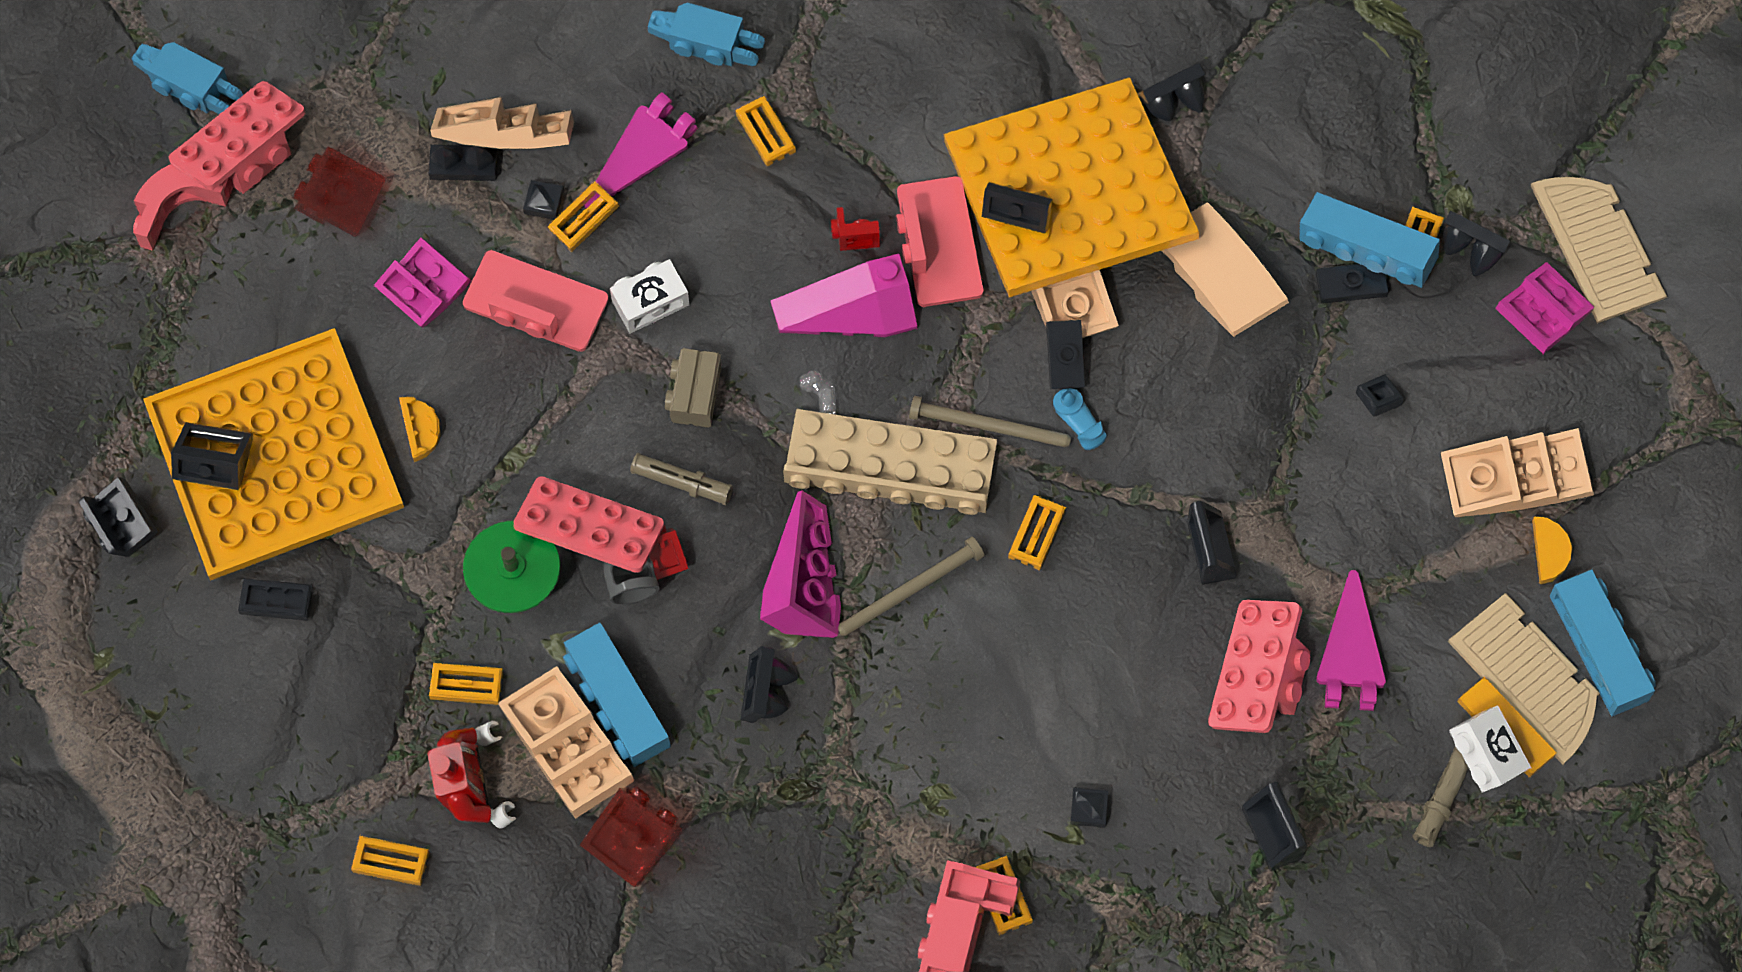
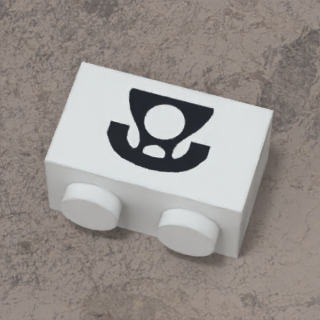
[610,259,689,334]
[1449,705,1531,792]

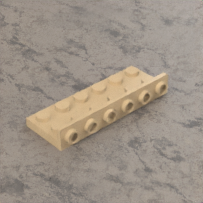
[783,409,997,515]

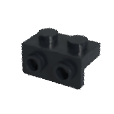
[79,477,158,557]

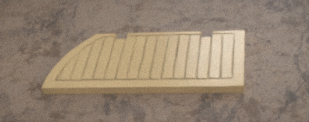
[1531,177,1667,323]
[1448,593,1600,765]

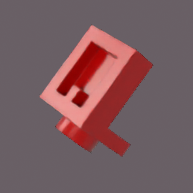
[831,207,880,251]
[649,524,689,580]

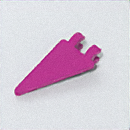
[584,92,698,209]
[1316,570,1386,711]

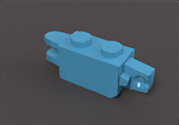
[648,3,765,66]
[132,42,243,114]

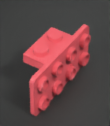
[169,81,305,194]
[896,176,983,307]
[463,250,608,352]
[514,477,664,573]
[1208,600,1310,733]

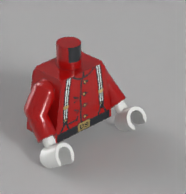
[428,721,516,828]

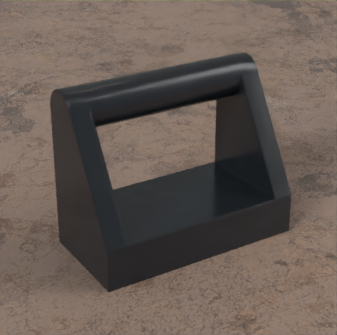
[171,422,253,490]
[1187,501,1236,585]
[1242,781,1307,872]

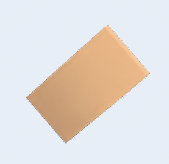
[430,97,574,149]
[1161,202,1289,337]
[1031,270,1119,338]
[1441,428,1594,517]
[498,666,634,819]

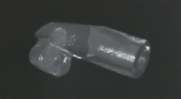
[799,371,836,415]

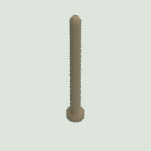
[909,396,1071,447]
[838,537,985,636]

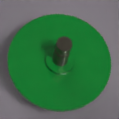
[463,521,560,613]

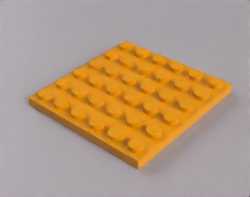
[944,77,1199,297]
[143,328,404,581]

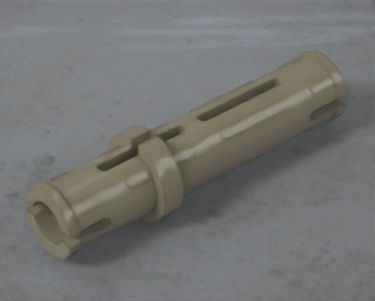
[630,453,733,506]
[1413,746,1469,847]

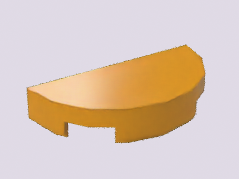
[399,397,440,462]
[1532,516,1572,584]

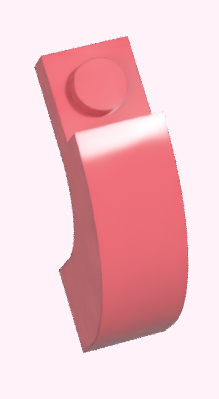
[133,164,234,251]

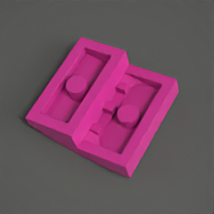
[374,238,472,328]
[1495,262,1594,354]

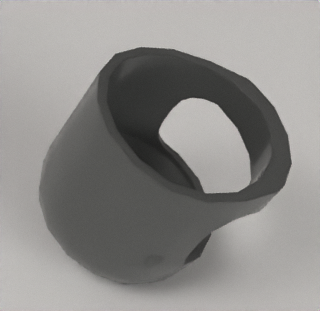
[602,557,659,605]

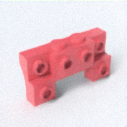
[918,860,1020,972]

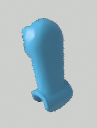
[1053,388,1107,450]

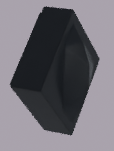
[523,180,564,220]
[1355,374,1404,417]
[1070,787,1108,828]

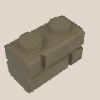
[665,348,722,428]

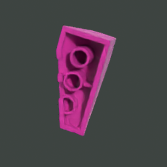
[771,254,917,337]
[760,490,841,638]

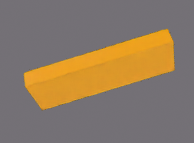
[1458,677,1557,778]

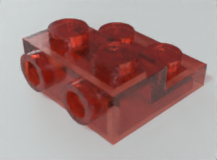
[292,146,386,237]
[580,786,682,887]

